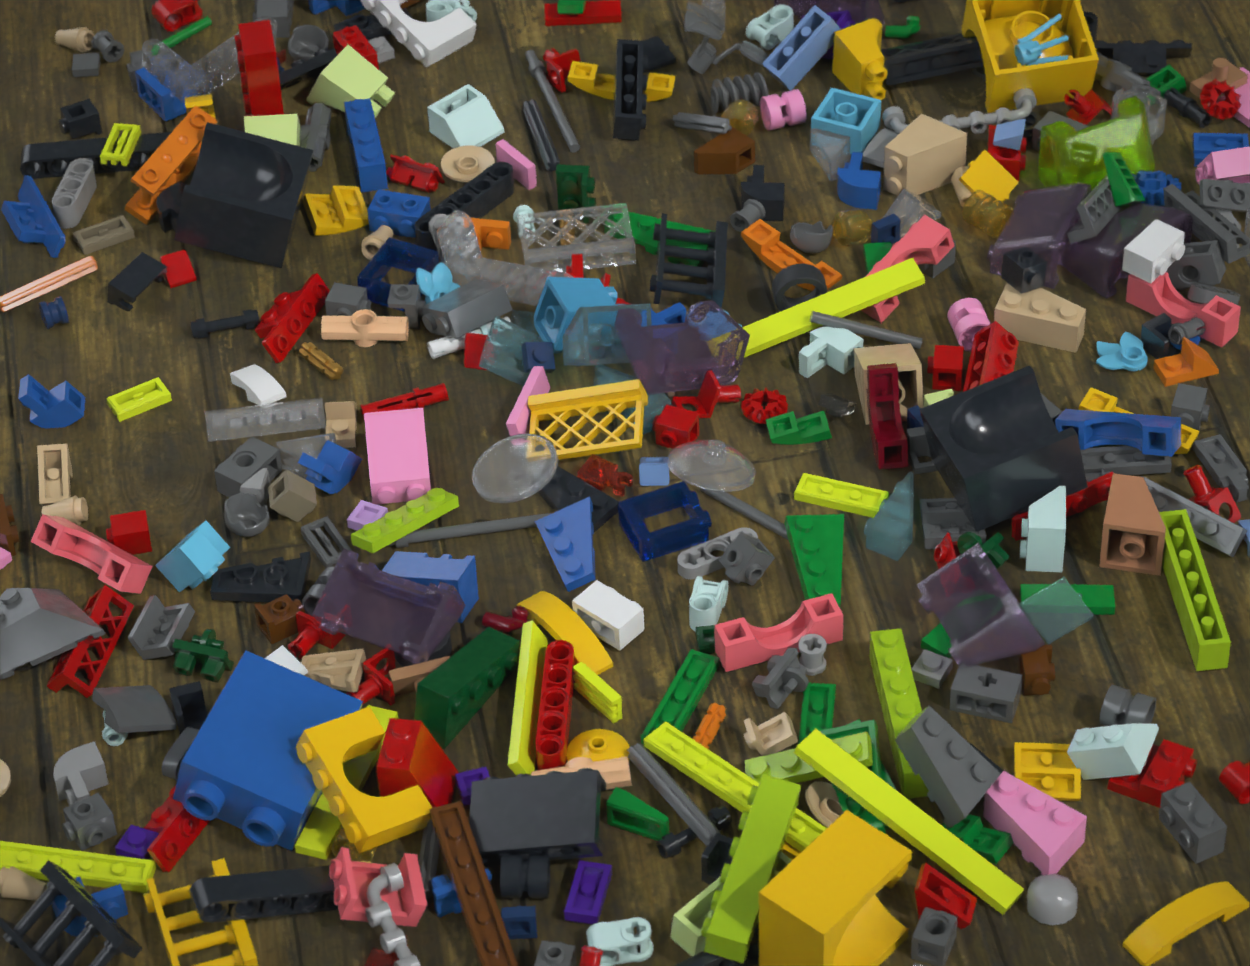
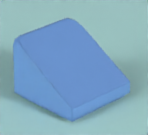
[993,119,1026,150]
[639,457,670,486]

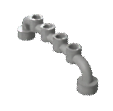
[882,88,1037,134]
[365,863,421,966]

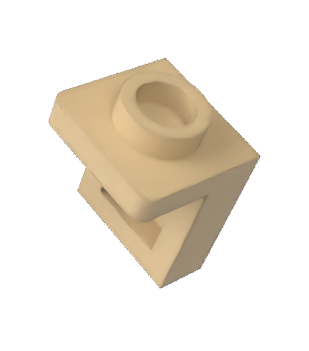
[744,712,798,756]

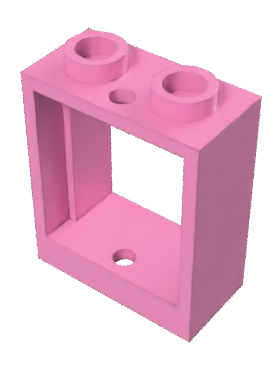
[1195,147,1250,184]

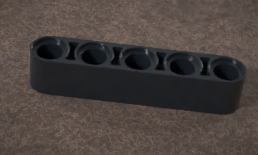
[414,162,515,253]
[189,865,339,923]

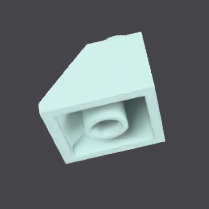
[1020,486,1066,573]
[1067,723,1159,780]

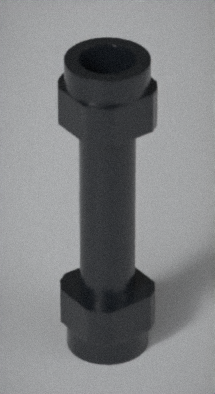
[190,309,260,339]
[656,805,732,859]

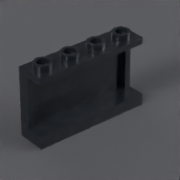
[469,768,606,866]

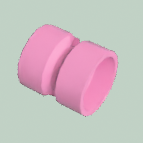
[760,89,806,131]
[947,298,990,351]

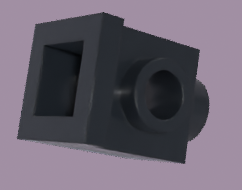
[58,98,103,139]

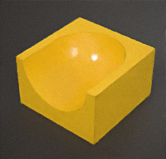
[962,0,1099,113]
[759,810,912,966]

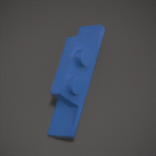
[1,175,65,258]

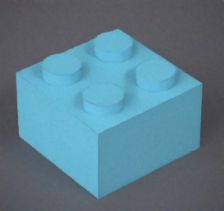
[811,88,881,154]

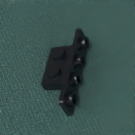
[1093,40,1192,76]

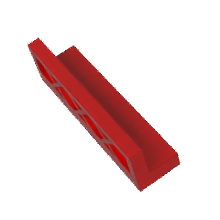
[46,585,134,698]

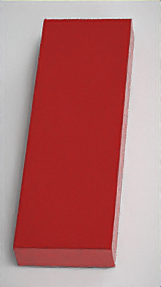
[544,0,622,26]

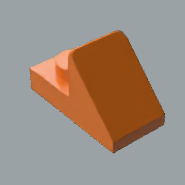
[455,216,511,260]
[1153,337,1219,387]

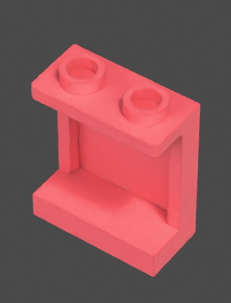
[329,847,427,927]

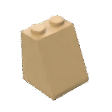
[883,114,967,199]
[854,343,923,425]

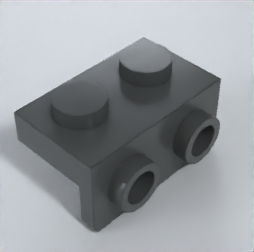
[128,595,195,660]

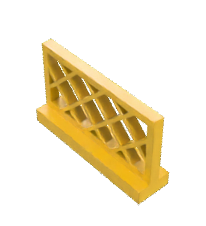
[527,379,648,464]

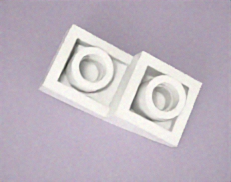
[230,364,286,407]

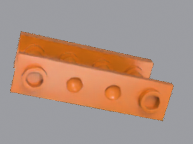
[124,105,217,225]

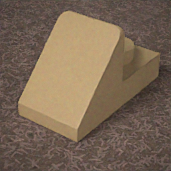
[325,401,357,448]
[37,444,73,506]

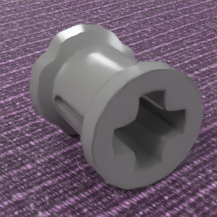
[798,634,827,676]

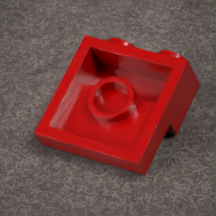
[1108,739,1197,808]

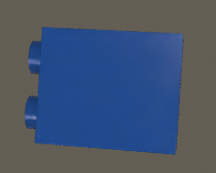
[173,650,363,851]

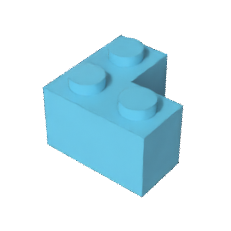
[155,520,230,592]

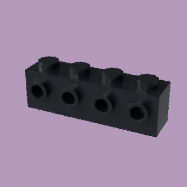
[612,39,648,140]

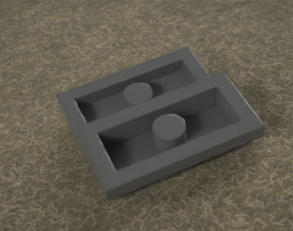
[920,498,986,549]
[92,685,176,733]

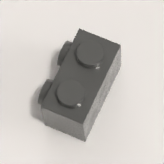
[1159,782,1227,864]

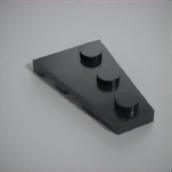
[278,47,337,90]

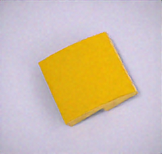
[303,186,369,235]
[1014,742,1081,801]

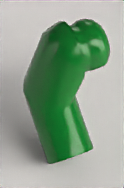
[885,16,921,39]

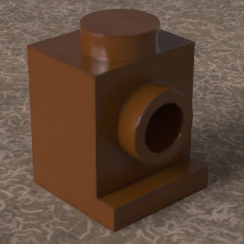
[254,594,305,644]
[1019,644,1055,696]

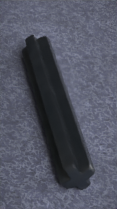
[523,99,560,172]

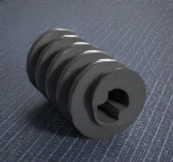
[710,73,768,113]

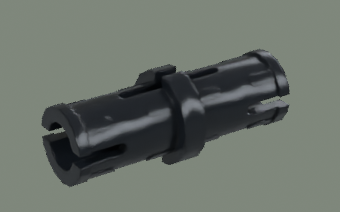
[1163,88,1213,128]

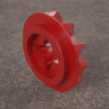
[1200,78,1241,119]
[741,387,788,424]

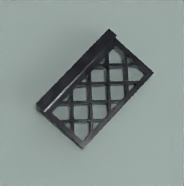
[881,33,984,86]

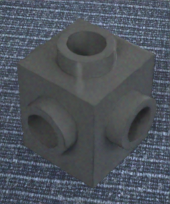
[719,532,775,586]
[62,793,117,851]

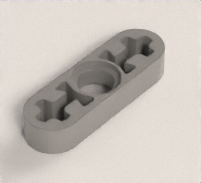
[677,528,758,579]

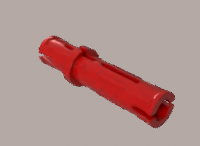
[360,383,449,423]

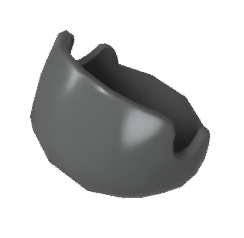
[288,24,328,61]
[790,221,833,254]
[224,493,269,537]

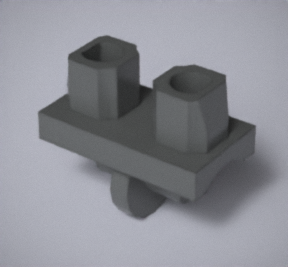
[752,647,809,709]

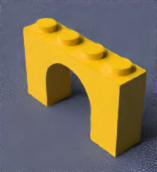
[295,707,432,853]

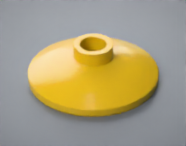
[567,729,630,763]

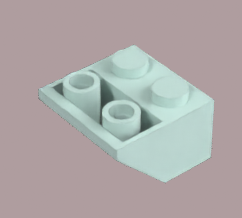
[427,84,504,149]

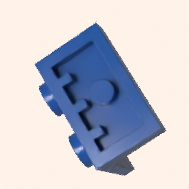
[135,67,207,122]

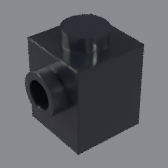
[1001,246,1047,293]

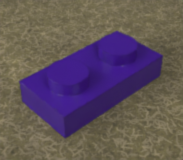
[564,860,612,924]

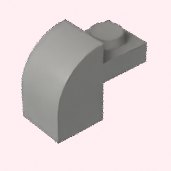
[53,741,109,806]

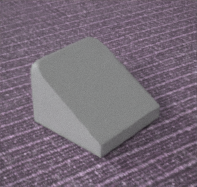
[240,468,270,507]

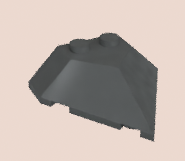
[0,588,106,679]

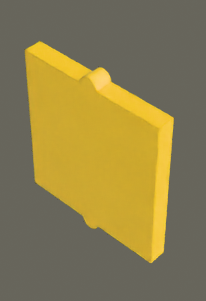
[958,149,1019,213]

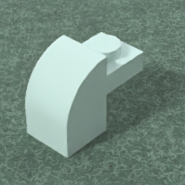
[799,326,863,378]

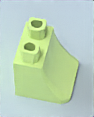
[307,45,395,118]
[244,114,301,146]

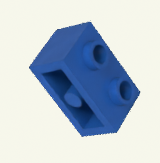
[367,189,431,238]

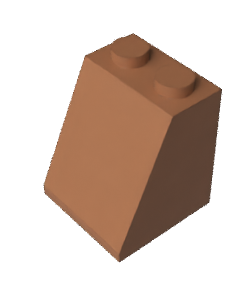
[1099,473,1166,576]

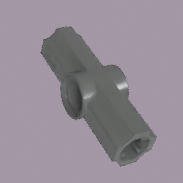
[1095,52,1152,102]
[300,103,331,171]

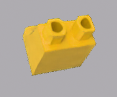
[832,18,887,100]

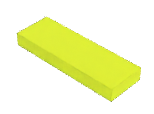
[794,473,889,519]

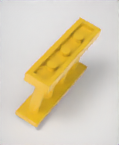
[143,858,258,966]

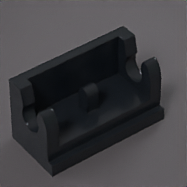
[108,252,167,311]

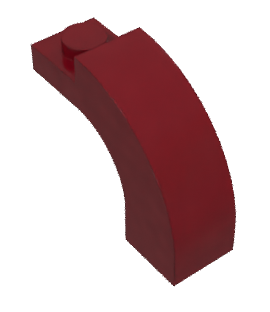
[866,363,908,470]

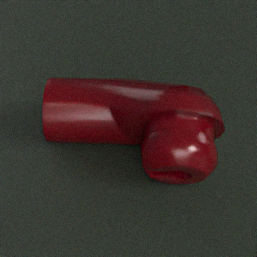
[482,606,529,633]

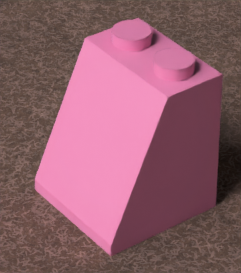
[364,408,431,504]

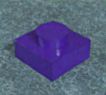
[455,767,490,806]
[115,824,159,860]

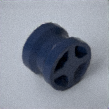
[39,296,69,329]

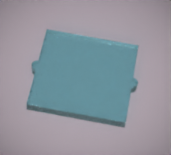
[1019,577,1094,644]

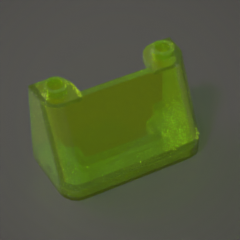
[1038,96,1155,206]

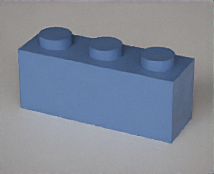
[762,5,841,91]

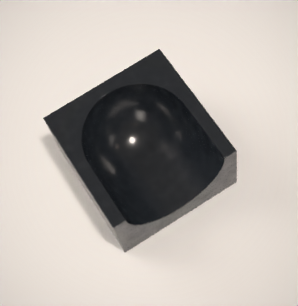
[174,122,314,268]
[920,365,1088,532]

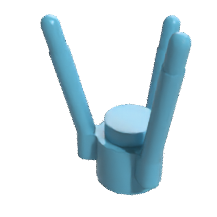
[1014,14,1069,66]

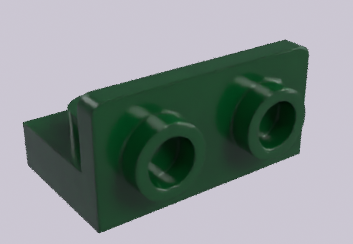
[556,164,596,224]

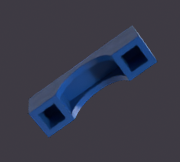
[344,98,388,193]
[1055,409,1181,457]

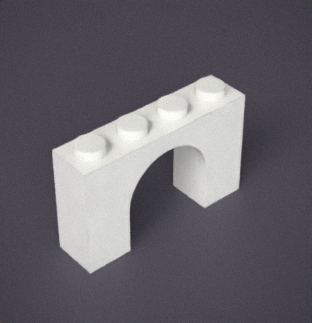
[360,0,477,67]

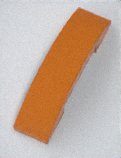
[741,219,843,291]

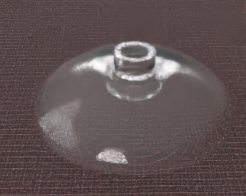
[472,434,558,503]
[667,440,756,492]

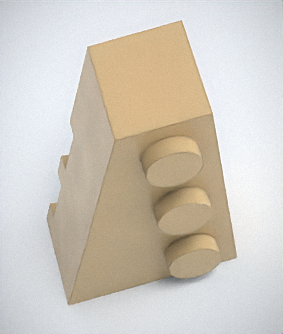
[994,283,1086,353]

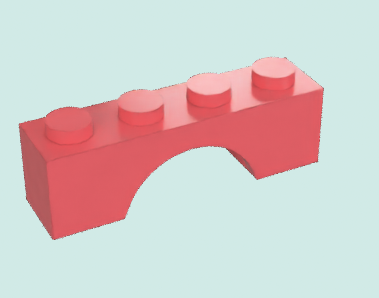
[861,214,955,323]
[1126,272,1241,347]
[31,514,153,594]
[714,593,843,672]

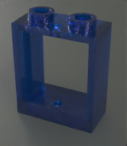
[357,237,439,312]
[618,481,712,562]

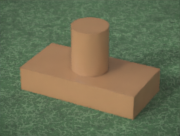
[1190,58,1248,99]
[389,656,450,696]

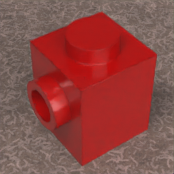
[927,345,964,391]
[652,404,700,453]
[106,510,152,555]

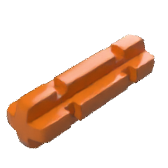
[692,703,726,749]

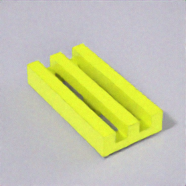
[100,123,141,166]
[106,377,172,422]
[573,662,622,724]

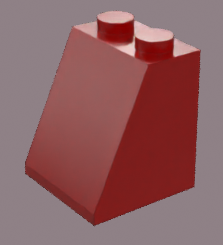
[376,718,458,808]

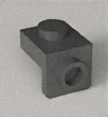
[388,284,426,329]

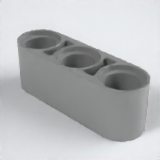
[52,158,97,229]

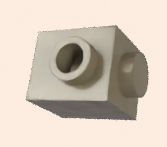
[268,469,317,522]

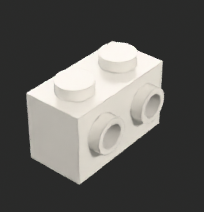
[1122,219,1185,283]
[572,580,644,651]

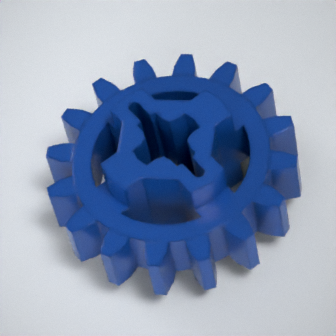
[1132,170,1181,207]

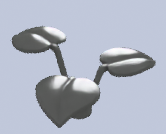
[684,1,769,74]

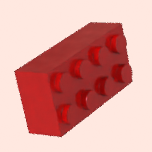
[234,20,284,116]

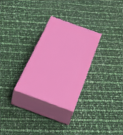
[496,139,537,190]

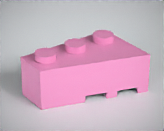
[984,771,1087,875]

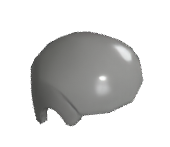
[1027,874,1078,925]

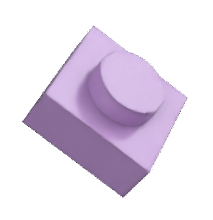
[347,500,388,531]

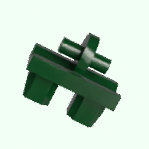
[957,532,1010,584]
[172,629,234,683]

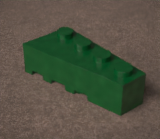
[414,627,520,750]

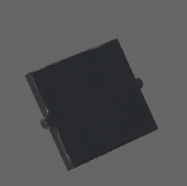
[643,36,677,73]

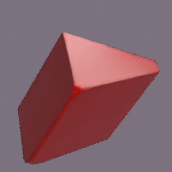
[160,250,197,288]
[464,333,496,370]

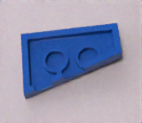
[535,496,596,592]

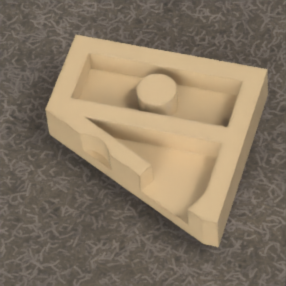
[301,649,366,692]

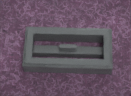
[301,516,355,569]

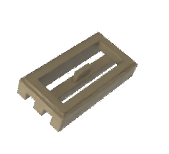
[73,215,135,255]

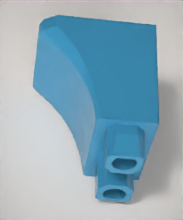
[534,277,628,353]

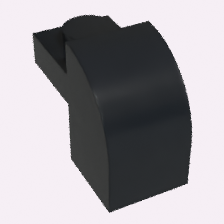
[741,165,785,222]
[156,181,186,233]

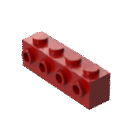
[963,321,1019,392]

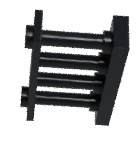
[649,213,728,312]
[0,860,143,966]

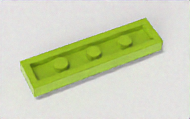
[351,488,459,553]
[745,732,873,783]

